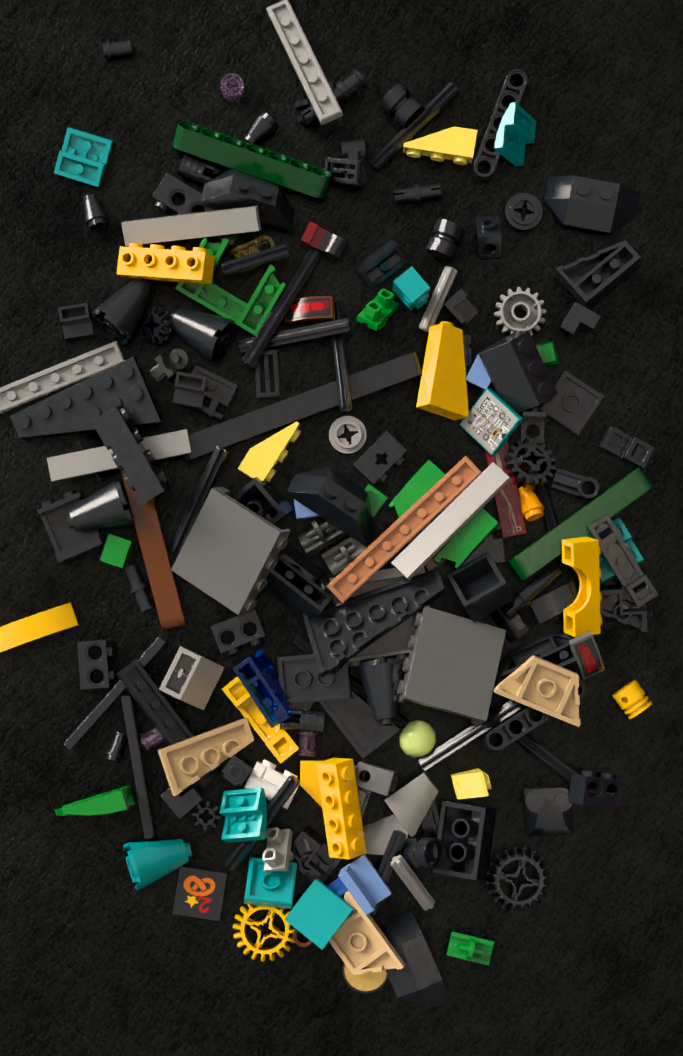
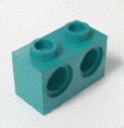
[393,266,430,311]

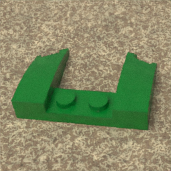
[175,237,286,336]
[389,460,499,569]
[55,785,137,816]

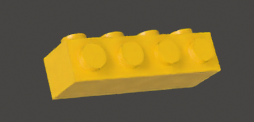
[117,243,215,284]
[316,758,366,860]

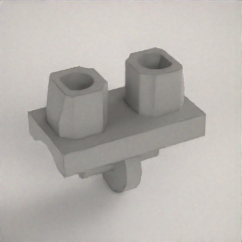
[262,827,293,873]

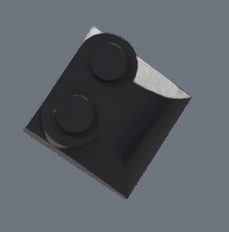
[523,786,574,836]

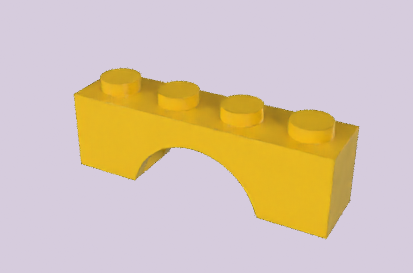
[562,536,602,638]

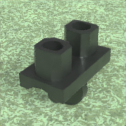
[150,348,190,382]
[297,520,346,558]
[321,537,367,576]

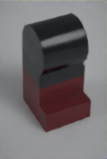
[301,221,348,260]

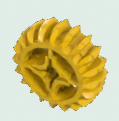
[233,904,295,962]

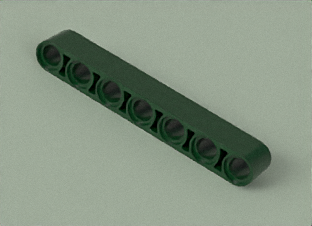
[173,121,331,198]
[508,467,653,581]

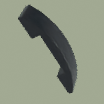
[587,514,658,608]

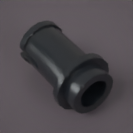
[102,40,132,60]
[105,731,128,763]

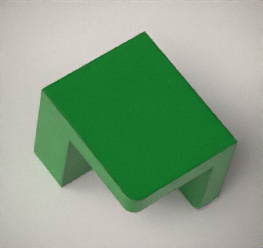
[100,534,134,569]

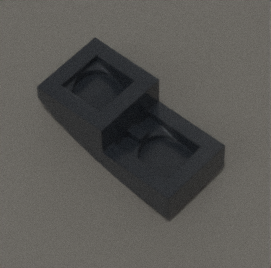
[599,426,655,469]
[529,581,578,624]

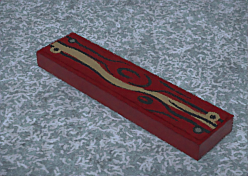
[484,441,526,538]

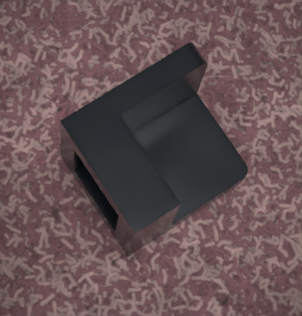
[443,289,478,328]

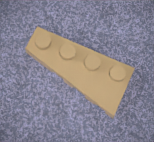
[158,718,254,796]

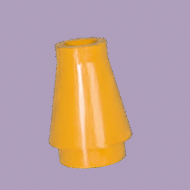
[518,485,545,522]

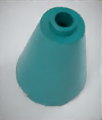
[123,839,192,890]

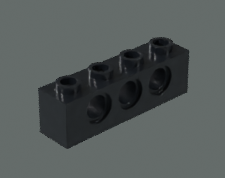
[152,173,243,250]

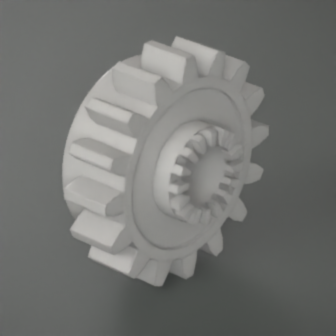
[494,287,546,336]

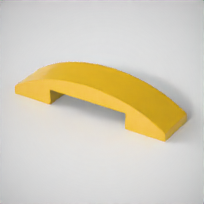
[0,603,79,653]
[222,674,300,764]

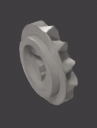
[329,416,367,453]

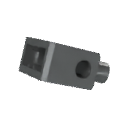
[354,762,400,796]

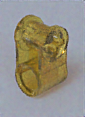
[230,236,276,274]

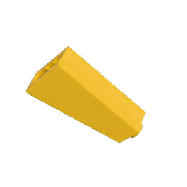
[416,321,469,420]

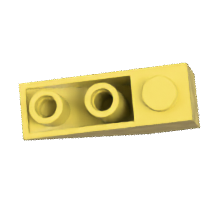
[403,127,477,165]
[238,421,301,483]
[451,768,492,799]

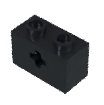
[353,431,407,486]

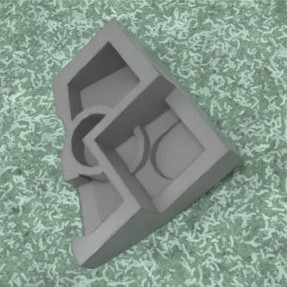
[385,772,439,837]
[363,814,408,855]

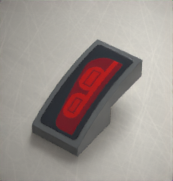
[569,631,605,680]

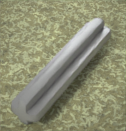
[419,266,457,333]
[391,855,435,910]

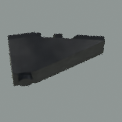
[235,477,294,526]

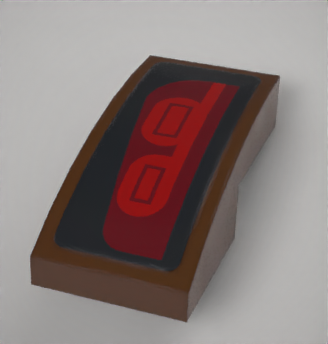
[285,296,335,326]

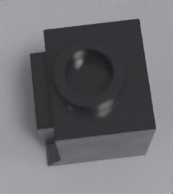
[221,754,254,787]

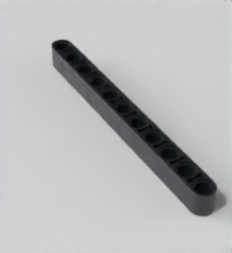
[182,352,423,463]

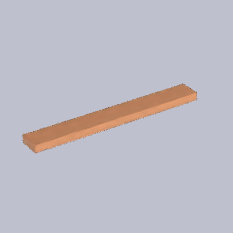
[327,456,482,603]

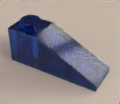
[232,649,292,728]

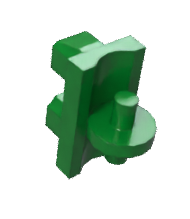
[357,289,399,331]
[446,931,494,966]

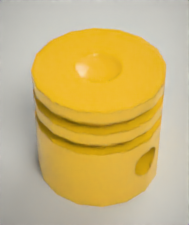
[613,680,652,719]

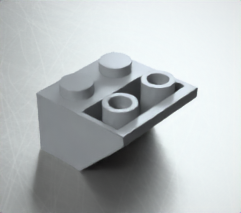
[159,646,225,710]

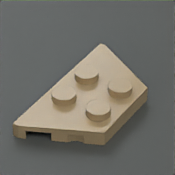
[494,655,580,727]
[330,890,406,975]

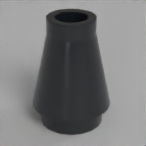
[244,111,278,145]
[83,194,108,231]

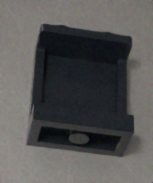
[37,490,105,564]

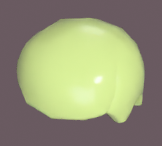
[399,720,436,758]

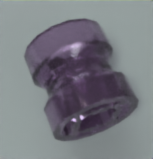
[220,73,245,102]

